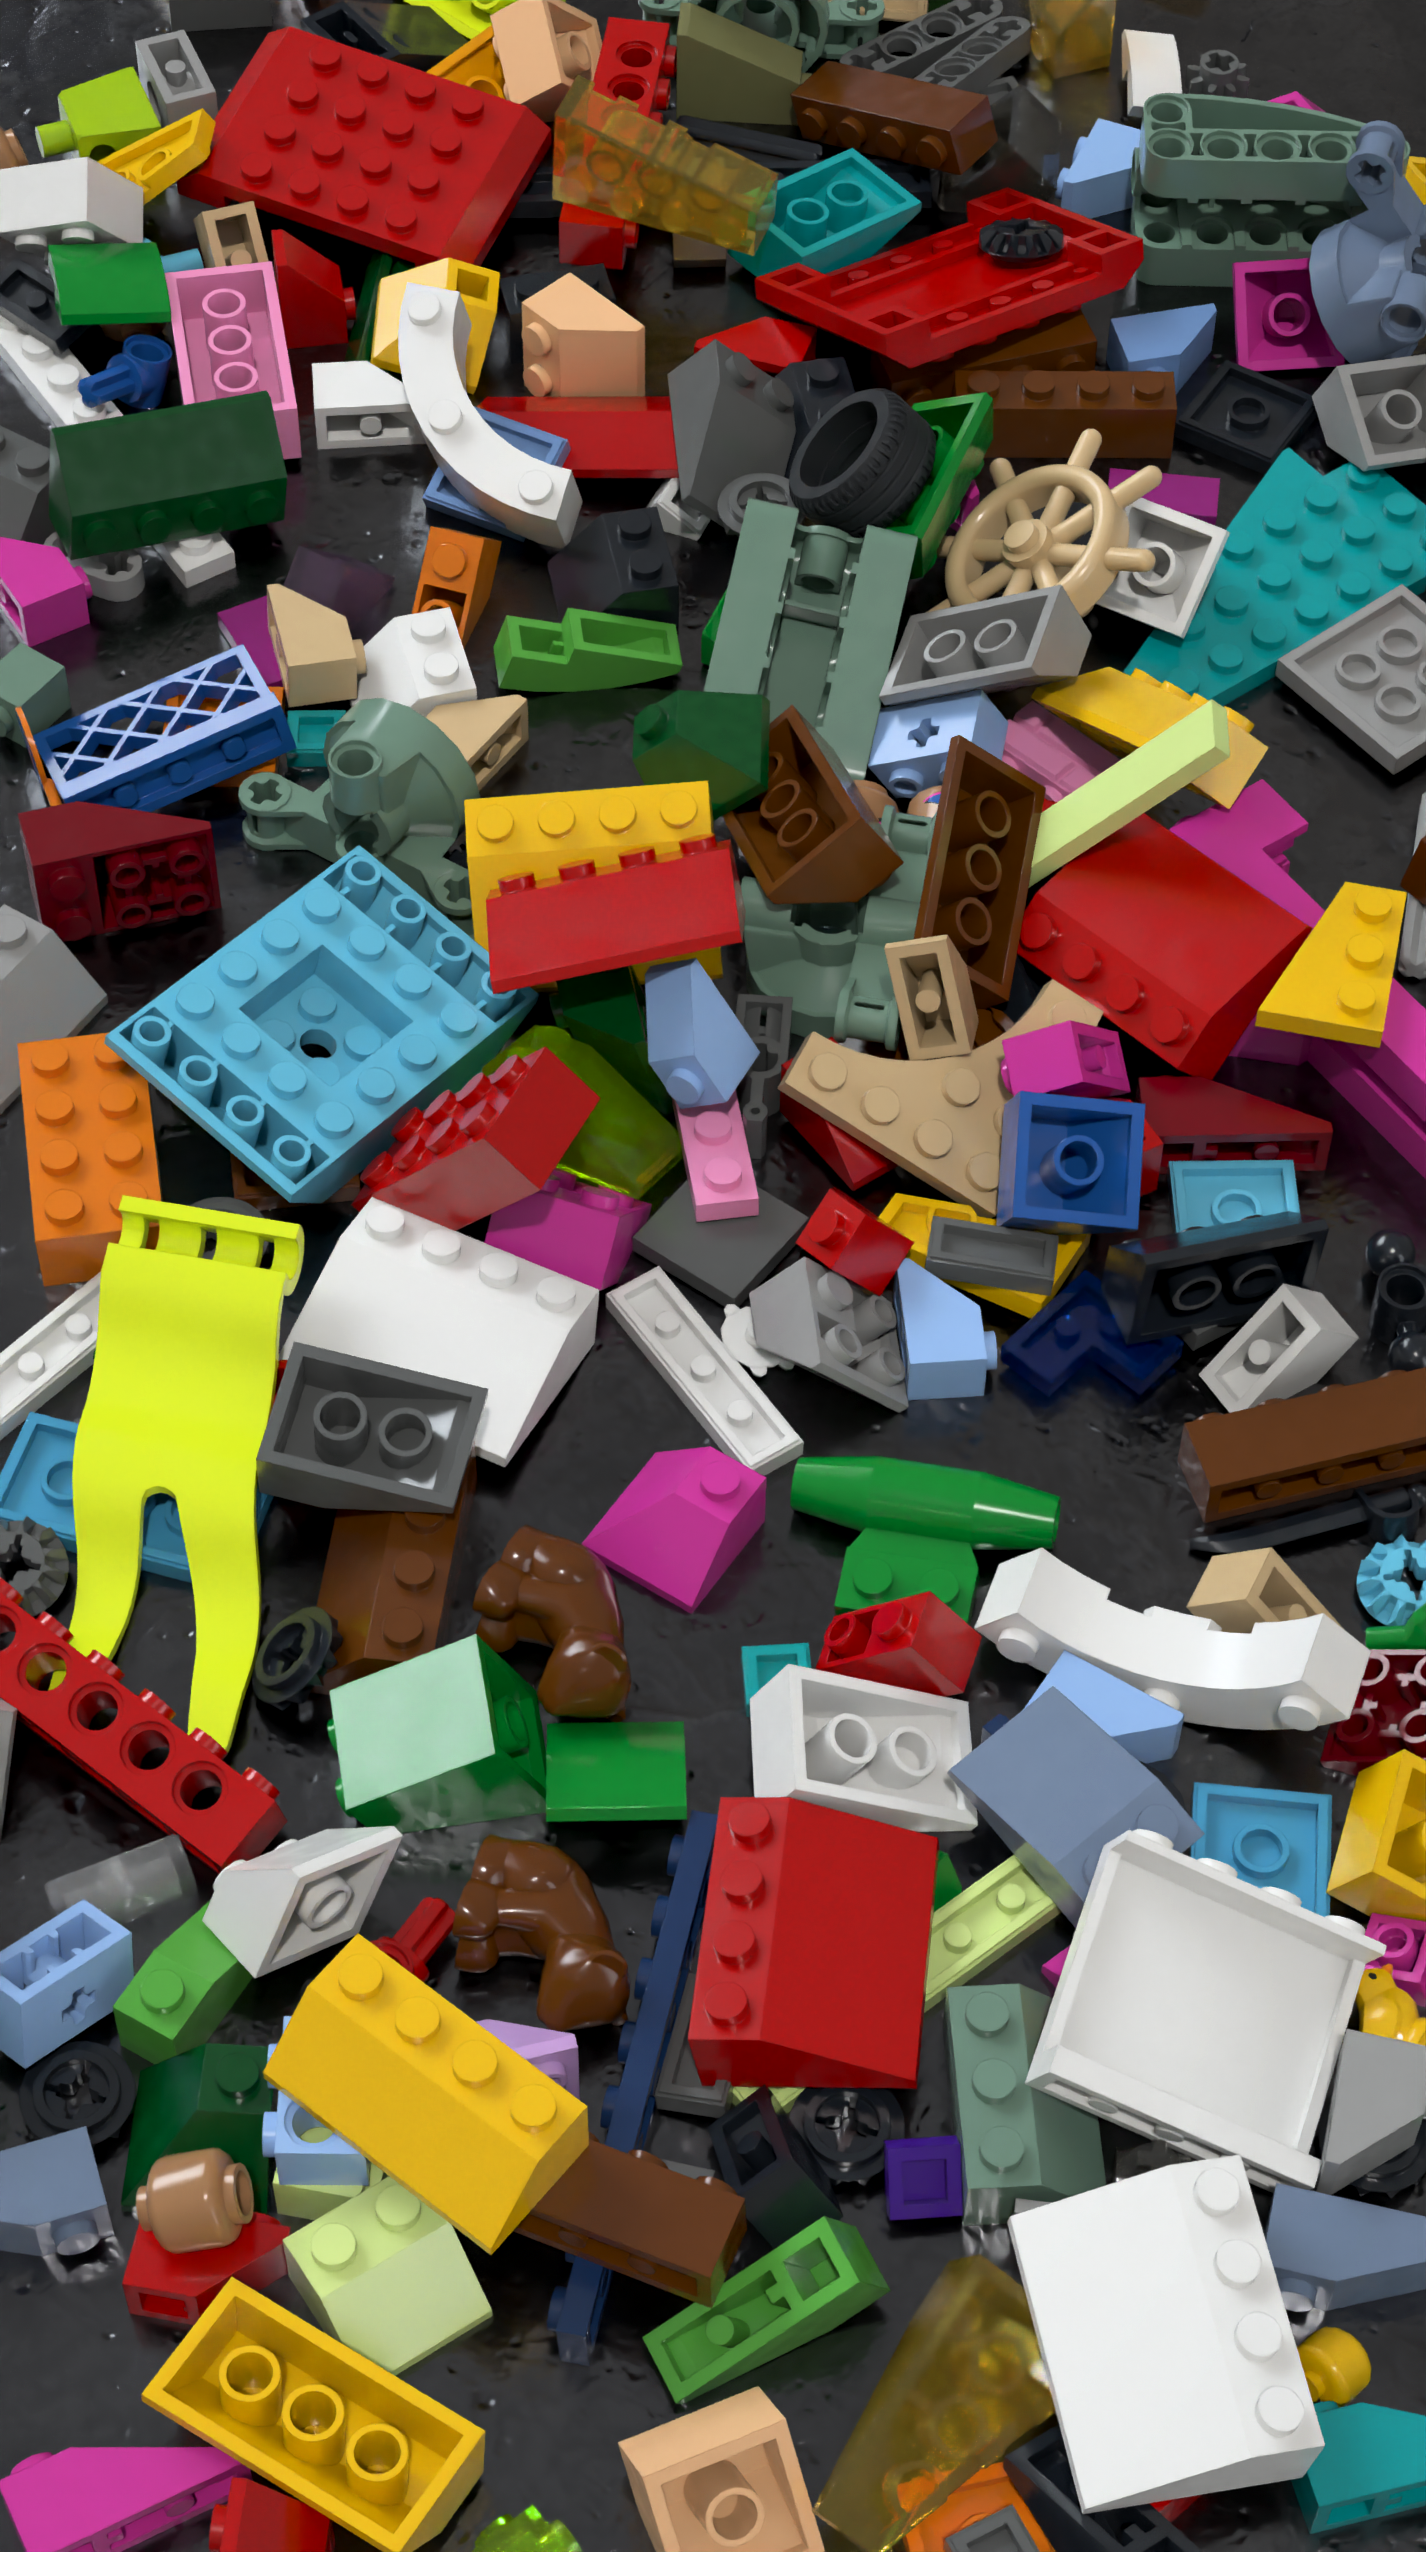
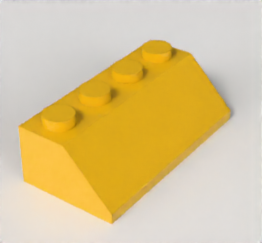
[1031,667,1269,809]
[263,1933,589,2255]
[141,2277,485,2552]

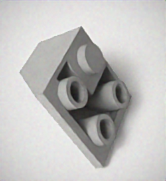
[749,1256,909,1413]

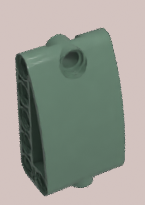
[1129,93,1410,287]
[704,497,918,780]

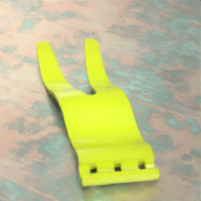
[48,1195,304,1753]

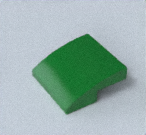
[48,242,171,325]
[546,1721,687,1822]

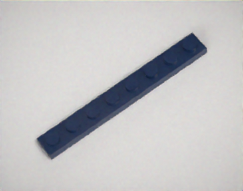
[547,1810,718,2366]

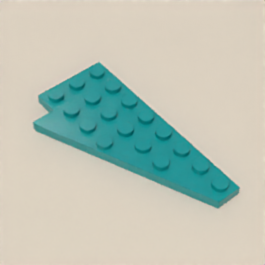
[1123,447,1426,706]

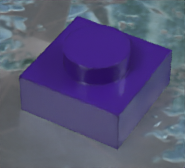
[884,2135,963,2221]

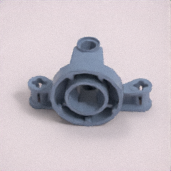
[1309,120,1426,364]

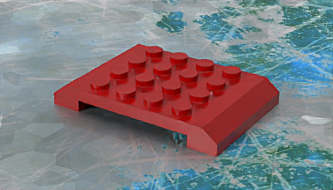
[176,26,552,268]
[754,187,1144,369]

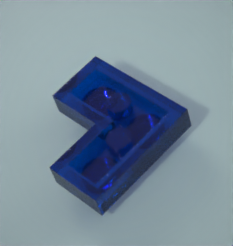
[1000,1270,1184,1397]

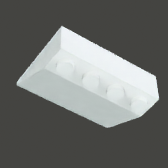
[278,1197,599,1467]
[1007,2154,1325,2514]

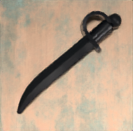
[1189,1483,1426,1553]

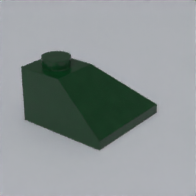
[632,690,770,821]
[549,965,674,1115]
[120,2043,279,2215]

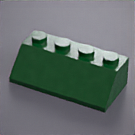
[49,391,287,560]

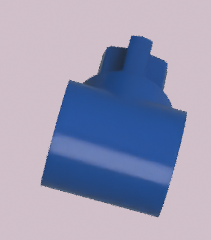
[77,334,172,409]

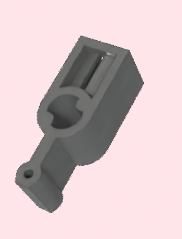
[736,994,793,1159]

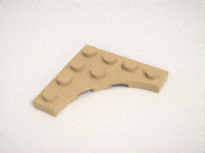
[777,979,1104,1218]

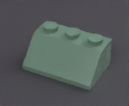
[943,1983,1106,2226]

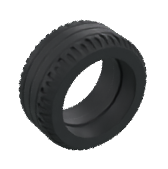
[789,388,936,538]

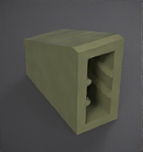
[676,2,812,126]

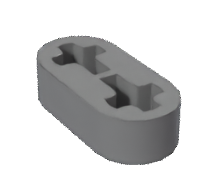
[43,532,145,602]

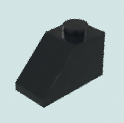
[707,2084,844,2249]

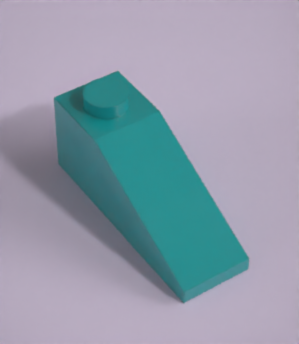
[1291,2401,1426,2534]

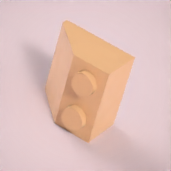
[490,0,602,122]
[522,272,645,397]
[618,2386,825,2552]

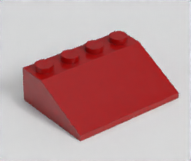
[1017,813,1313,1080]
[486,833,746,994]
[688,1797,940,2089]

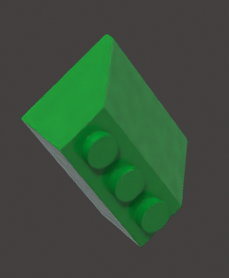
[886,392,993,579]

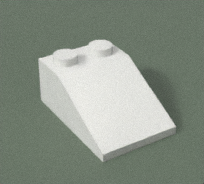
[750,1664,978,1832]

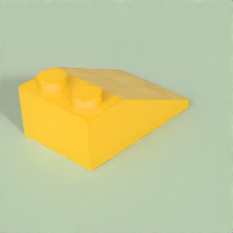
[1326,1749,1426,1921]

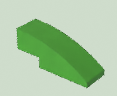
[493,608,682,692]

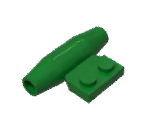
[790,1456,1061,1626]

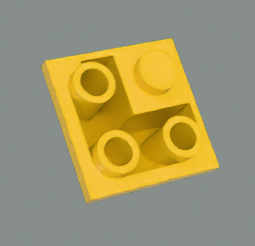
[370,257,500,394]

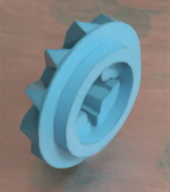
[1357,1534,1426,1626]

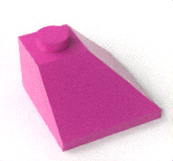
[1232,258,1345,372]
[582,1446,767,1614]

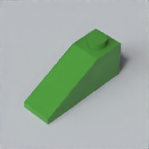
[113,1901,253,2064]
[642,2216,891,2405]

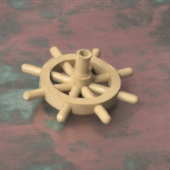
[927,429,1162,618]

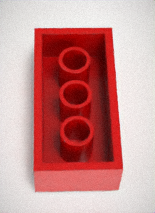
[351,1046,601,1231]

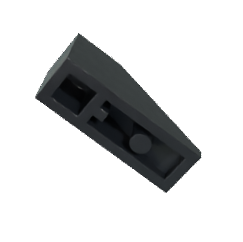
[1003,2424,1203,2552]

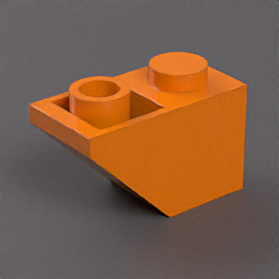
[412,526,502,648]

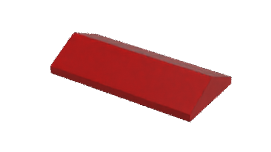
[477,396,679,478]

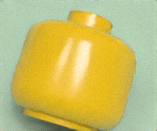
[1297,2327,1371,2408]

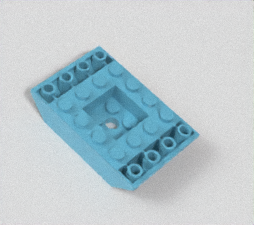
[104,845,539,1203]

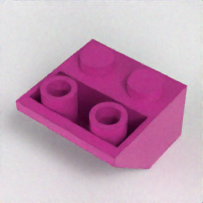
[484,1165,652,1291]

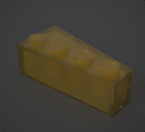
[552,75,778,256]

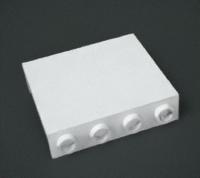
[1025,1829,1387,2193]

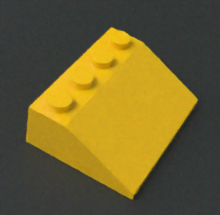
[464,781,723,992]

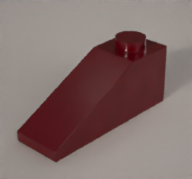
[1135,1075,1333,1174]

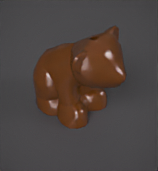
[472,1524,631,1722]
[452,1834,631,2032]

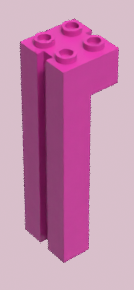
[1169,779,1426,1179]

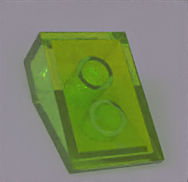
[482,1025,683,1200]

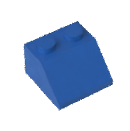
[996,1091,1145,1235]

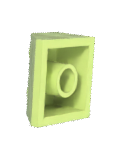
[283,2176,493,2376]

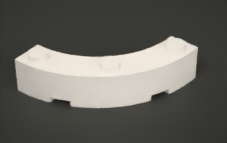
[398,282,583,549]
[974,1547,1371,1731]

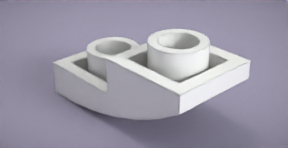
[1122,29,1182,117]

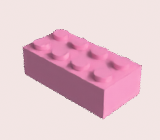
[165,261,302,460]

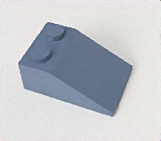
[947,1686,1205,1928]

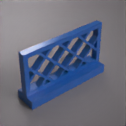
[32,644,297,812]

